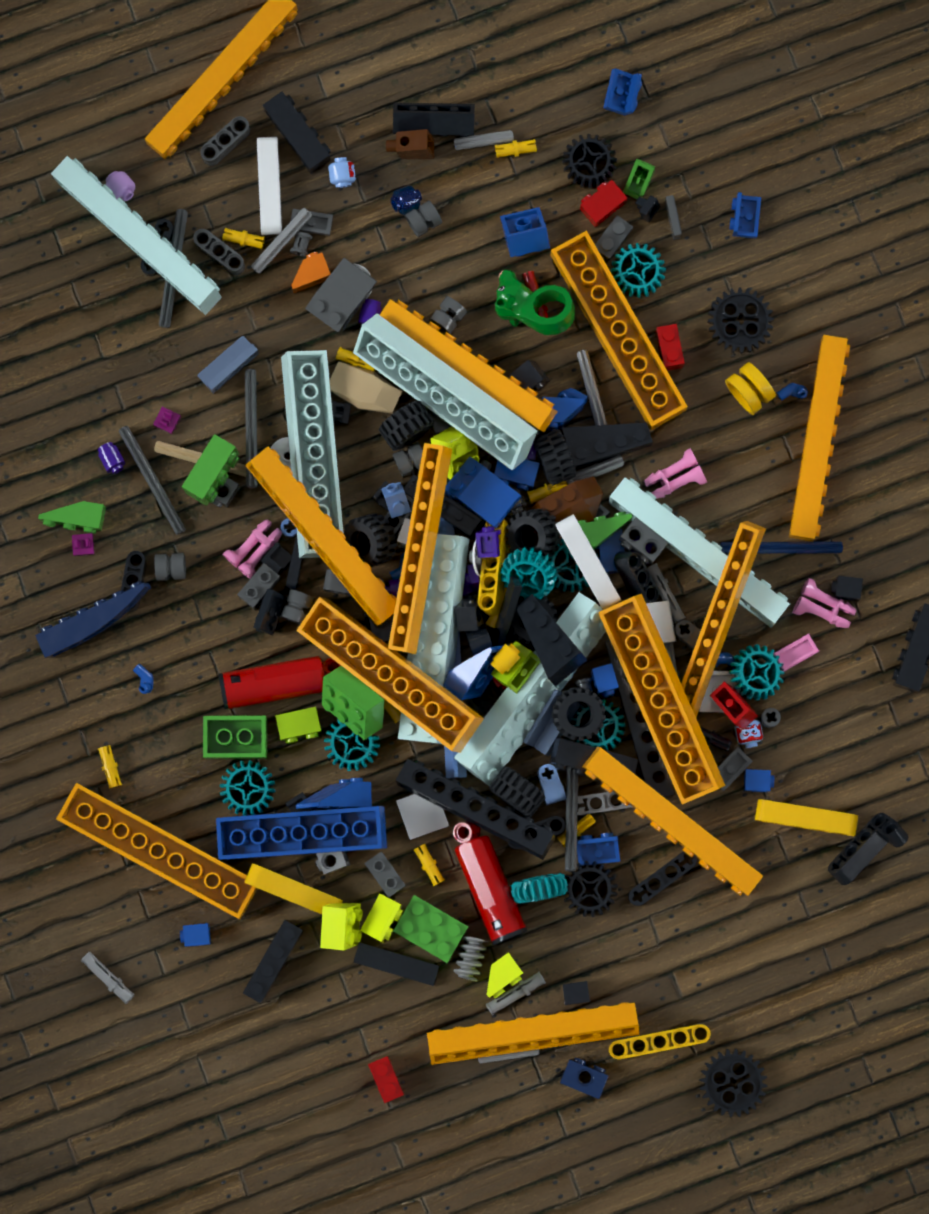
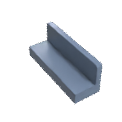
[198,336,259,394]
[523,689,581,756]

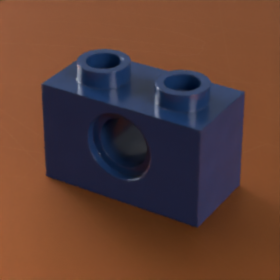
[560,1057,609,1099]

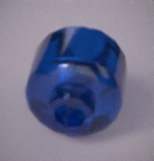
[390,185,422,215]

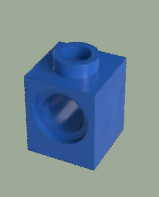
[744,769,774,792]
[180,923,211,947]

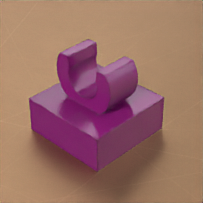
[153,407,181,434]
[72,533,95,556]

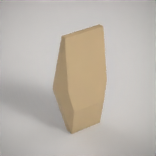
[329,362,402,414]

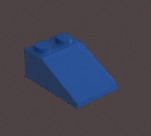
[445,456,522,528]
[443,645,509,700]
[296,778,372,809]

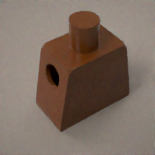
[386,129,435,159]

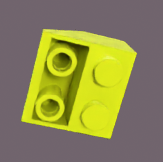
[431,426,479,480]
[360,894,404,943]
[320,903,363,950]
[487,952,523,998]

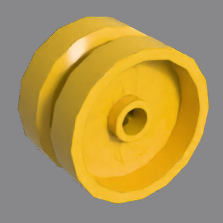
[725,362,776,415]

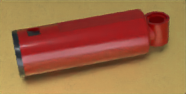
[218,656,341,710]
[453,821,528,945]

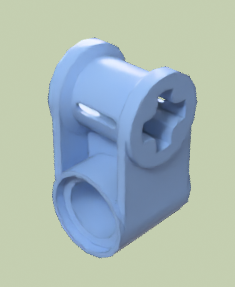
[537,764,566,805]

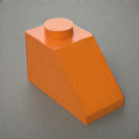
[291,252,331,293]

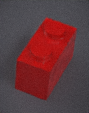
[580,180,627,228]
[655,324,685,371]
[709,681,758,730]
[368,1056,404,1103]

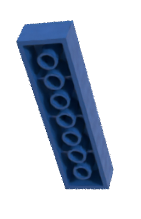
[216,806,387,860]

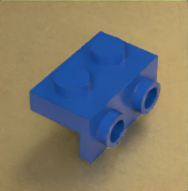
[603,68,642,116]
[729,192,761,239]
[577,833,620,866]

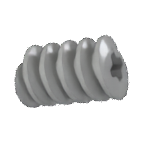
[453,936,489,982]

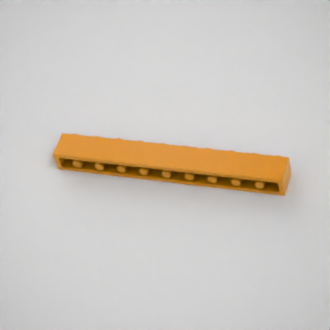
[145,0,298,159]
[380,299,558,432]
[789,335,850,542]
[388,443,452,654]
[245,446,397,626]
[681,521,766,717]
[582,747,763,896]
[427,1002,639,1065]

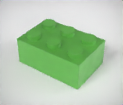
[182,434,240,506]
[322,666,384,740]
[203,716,267,759]
[393,895,468,963]

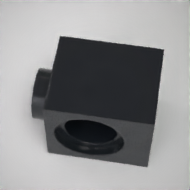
[831,576,863,601]

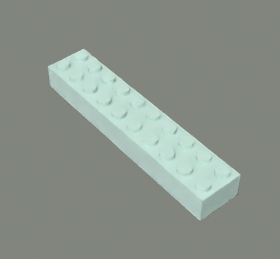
[51,156,222,315]
[353,314,537,471]
[281,350,344,558]
[608,477,790,628]
[398,534,469,744]
[454,593,606,786]

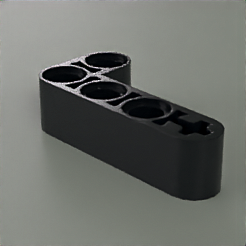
[828,813,909,885]

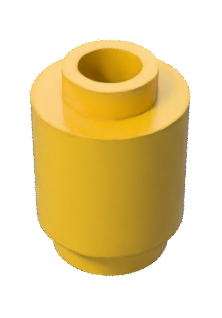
[490,643,521,675]

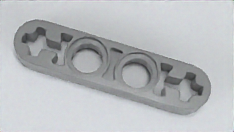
[577,791,633,816]

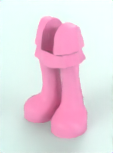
[644,448,707,499]
[223,519,282,579]
[792,578,856,628]

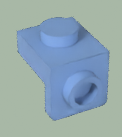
[381,482,411,518]

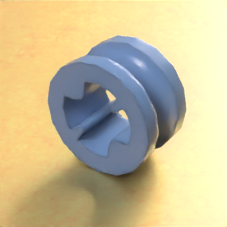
[281,518,297,537]

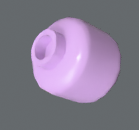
[105,171,135,201]

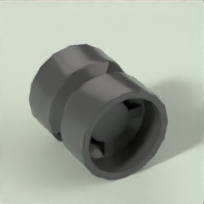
[405,200,443,237]
[429,296,467,334]
[392,442,423,478]
[154,552,186,581]
[280,589,315,625]

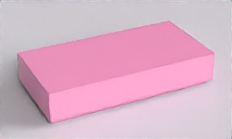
[773,634,819,671]

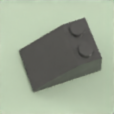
[305,258,377,332]

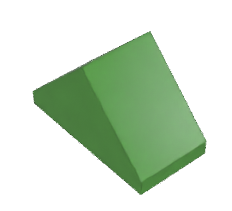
[623,159,655,200]

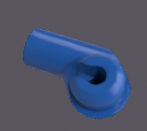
[776,383,808,401]
[715,652,736,670]
[133,663,153,694]

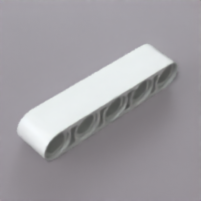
[257,137,282,235]
[555,514,622,610]

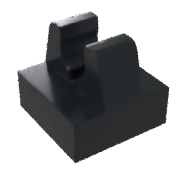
[635,195,661,223]
[331,400,352,425]

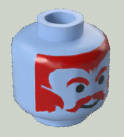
[328,157,356,188]
[734,719,763,748]

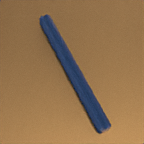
[720,542,843,554]

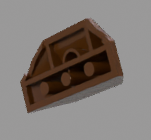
[527,476,604,539]

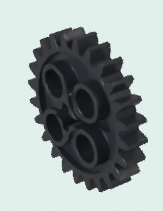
[707,287,774,354]
[699,1049,768,1117]

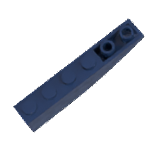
[35,581,151,658]

